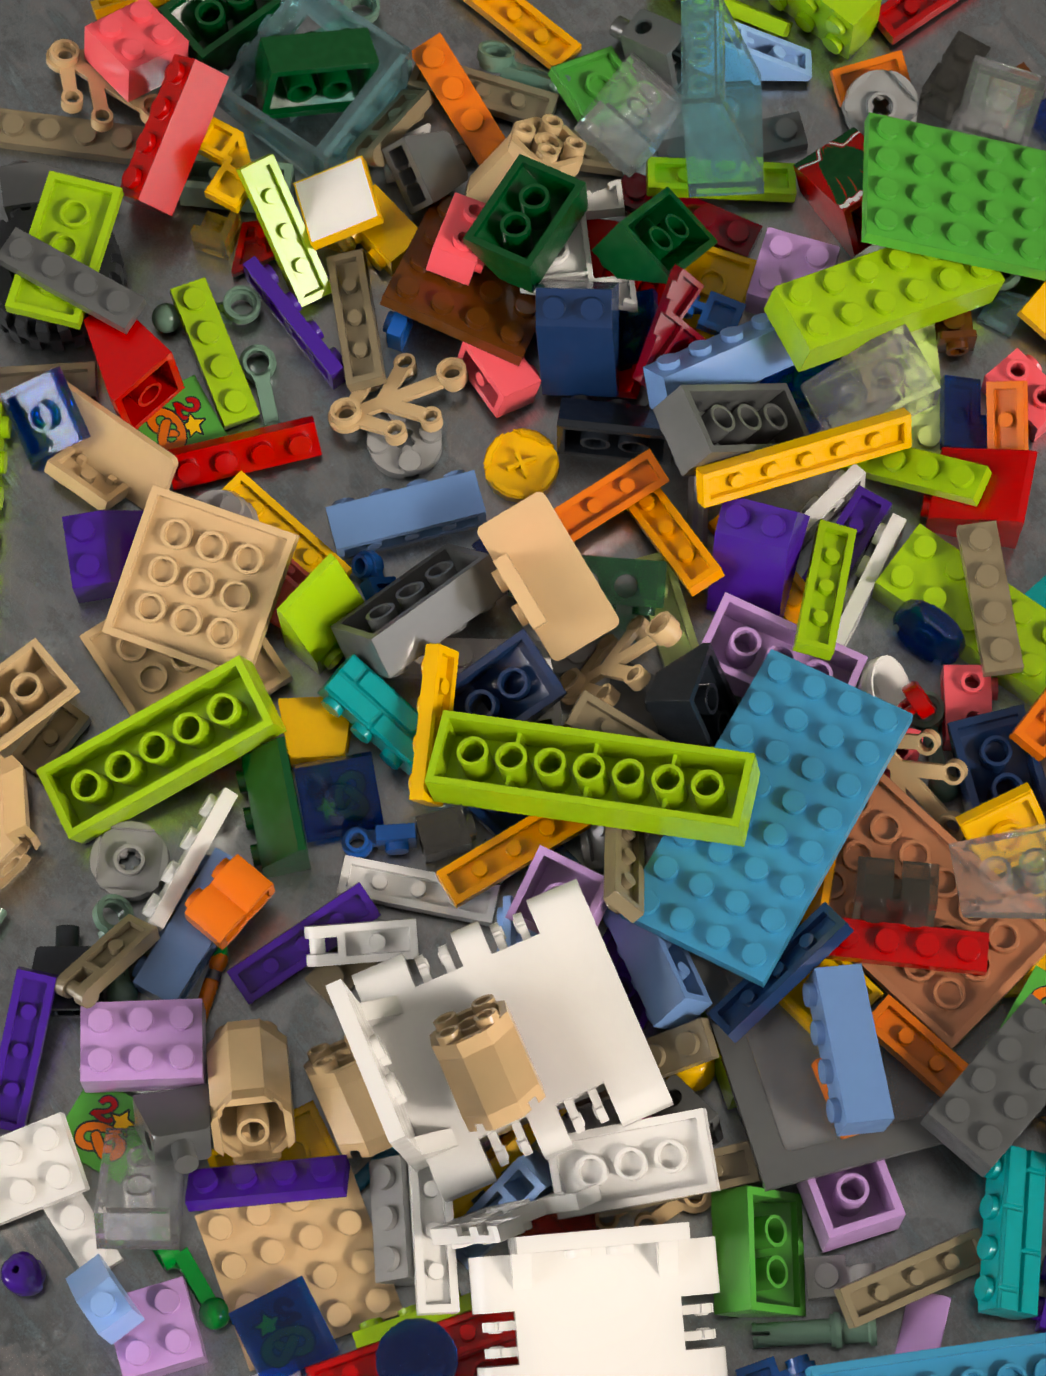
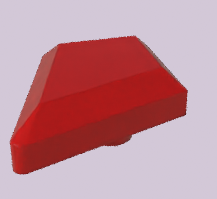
[231,220,275,277]

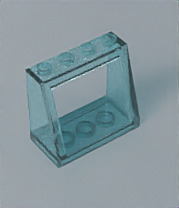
[218,0,412,178]
[681,0,764,197]

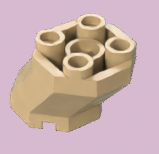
[465,114,586,203]
[0,754,41,889]
[429,994,546,1132]
[206,1018,296,1165]
[303,1035,393,1158]

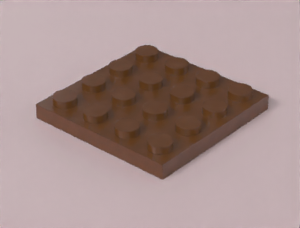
[380,194,536,366]

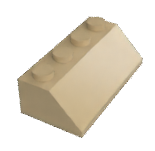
[0,638,80,752]

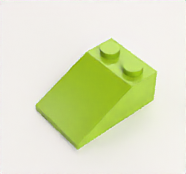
[276,553,365,675]

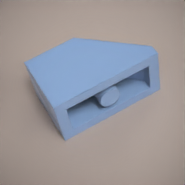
[65,1254,145,1345]

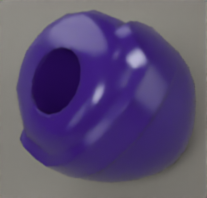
[1,1251,46,1296]

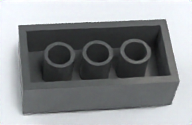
[653,383,810,476]
[330,543,507,678]
[920,993,1046,1177]

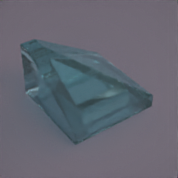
[977,291,1030,338]

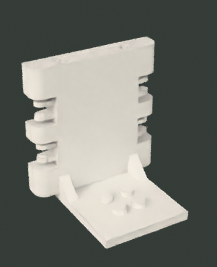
[325,879,674,1203]
[468,1222,728,1376]

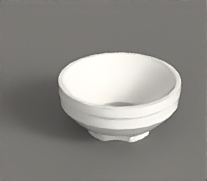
[856,655,909,706]

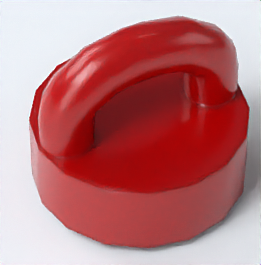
[897,681,936,720]

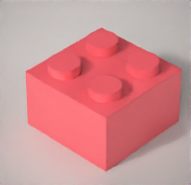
[84,0,189,102]

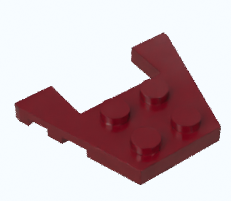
[632,265,706,388]

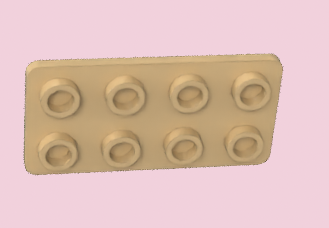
[38,379,178,510]
[477,492,619,661]

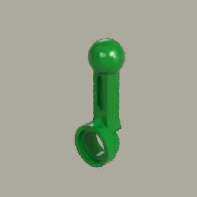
[146,1229,231,1330]

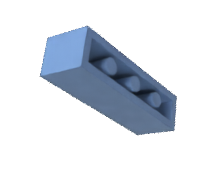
[643,313,794,409]
[325,470,487,561]
[132,847,233,1000]
[603,907,713,1030]
[802,963,895,1137]

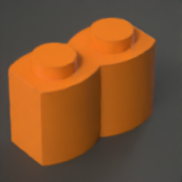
[184,854,275,950]

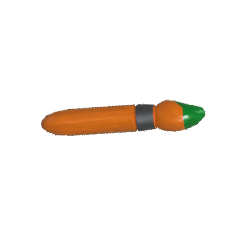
[198,946,229,1022]

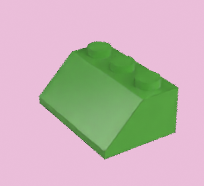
[711,1185,806,1318]

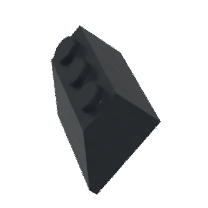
[557,395,672,465]
[645,643,738,747]

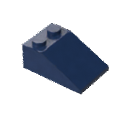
[536,281,619,397]
[453,628,568,722]
[947,704,1046,819]

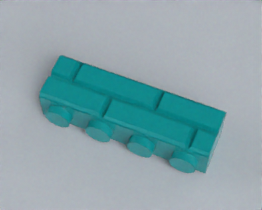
[317,654,418,776]
[974,1145,1046,1320]

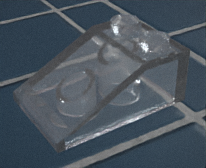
[573,52,687,178]
[954,55,1046,147]
[800,324,941,431]
[949,823,1046,919]
[94,1128,185,1250]

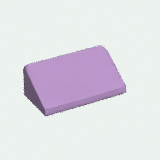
[895,1294,951,1354]

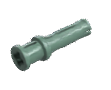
[751,1311,877,1349]

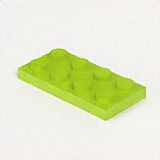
[5,171,124,330]

